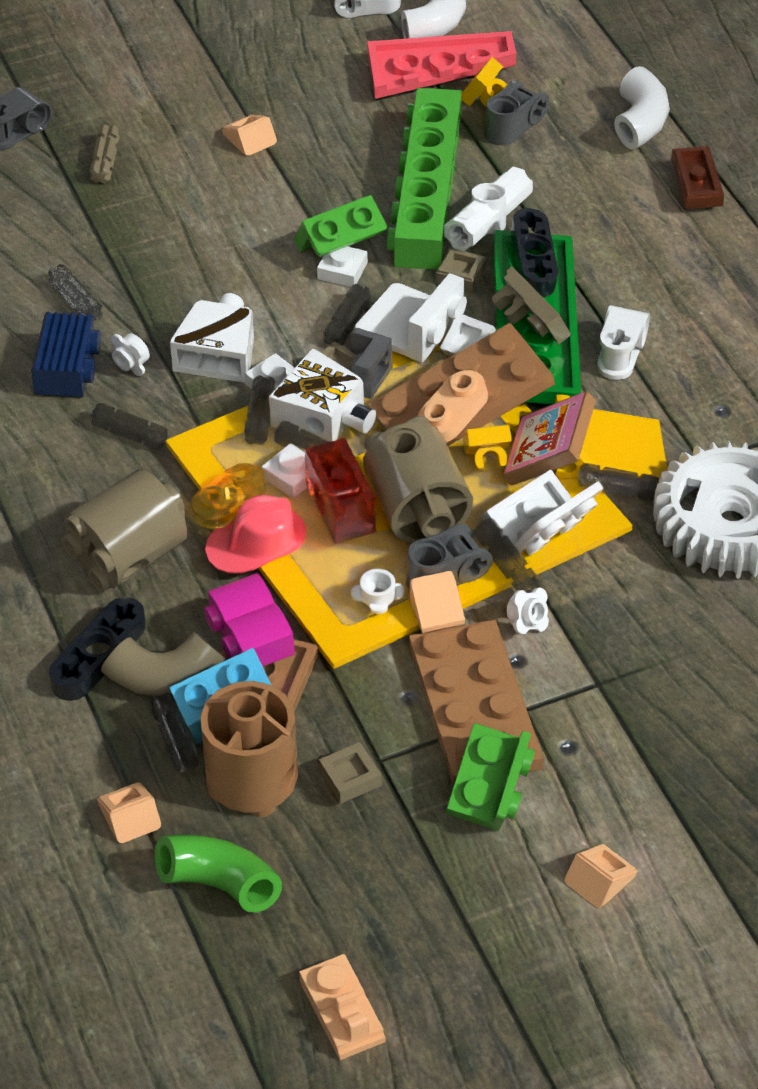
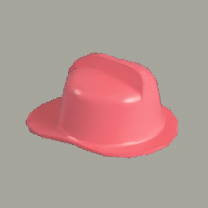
[205,495,307,574]

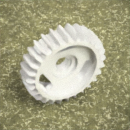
[653,440,758,579]

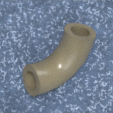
[101,631,227,698]

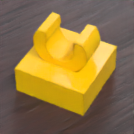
[462,57,507,107]
[463,425,512,472]

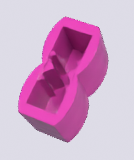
[204,573,295,666]

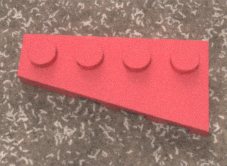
[367,31,516,99]

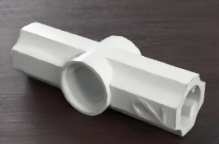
[444,167,533,252]

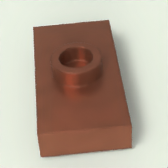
[671,146,724,209]

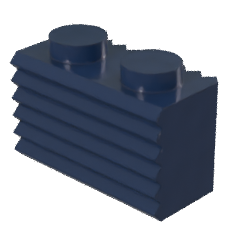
[31,311,101,397]

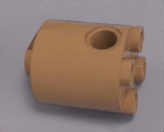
[200,681,298,817]

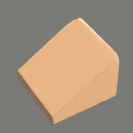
[222,114,277,155]
[410,571,465,633]
[97,782,161,843]
[564,844,638,908]

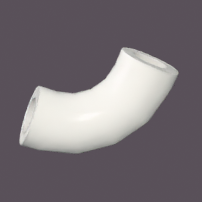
[401,0,466,39]
[614,66,670,150]

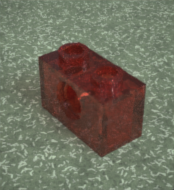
[304,438,376,544]

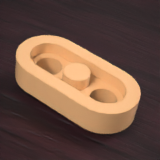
[418,370,488,442]

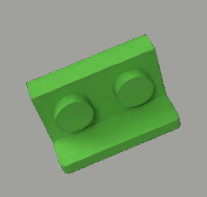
[293,195,387,257]
[445,723,535,831]

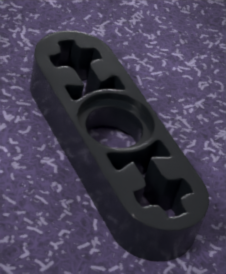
[511,208,558,297]
[49,597,146,701]

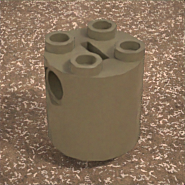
[363,416,473,544]
[61,469,187,592]

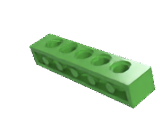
[387,88,462,270]

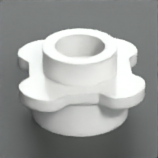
[111,334,150,376]
[351,569,404,614]
[507,588,549,634]

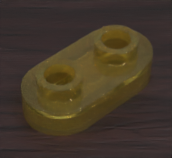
[191,463,266,529]

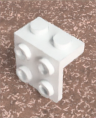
[355,273,467,363]
[481,470,604,559]

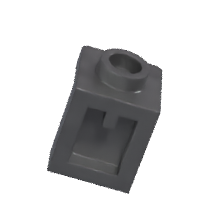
[351,328,393,399]

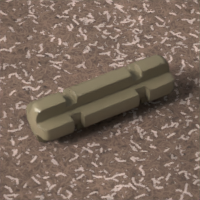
[89,124,120,184]

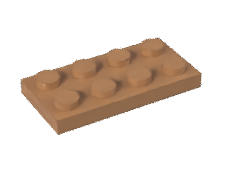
[368,323,555,446]
[409,619,544,786]

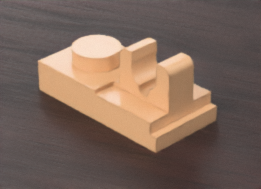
[299,954,386,1060]

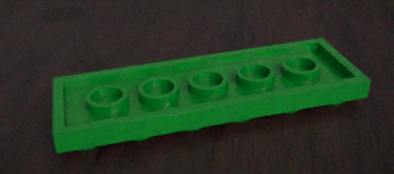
[493,230,581,404]

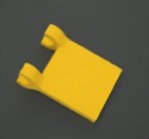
[554,395,667,485]

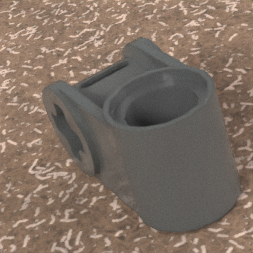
[485,80,549,145]
[0,87,52,151]
[406,524,493,590]

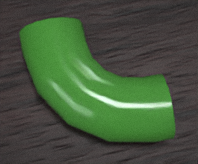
[154,835,282,913]

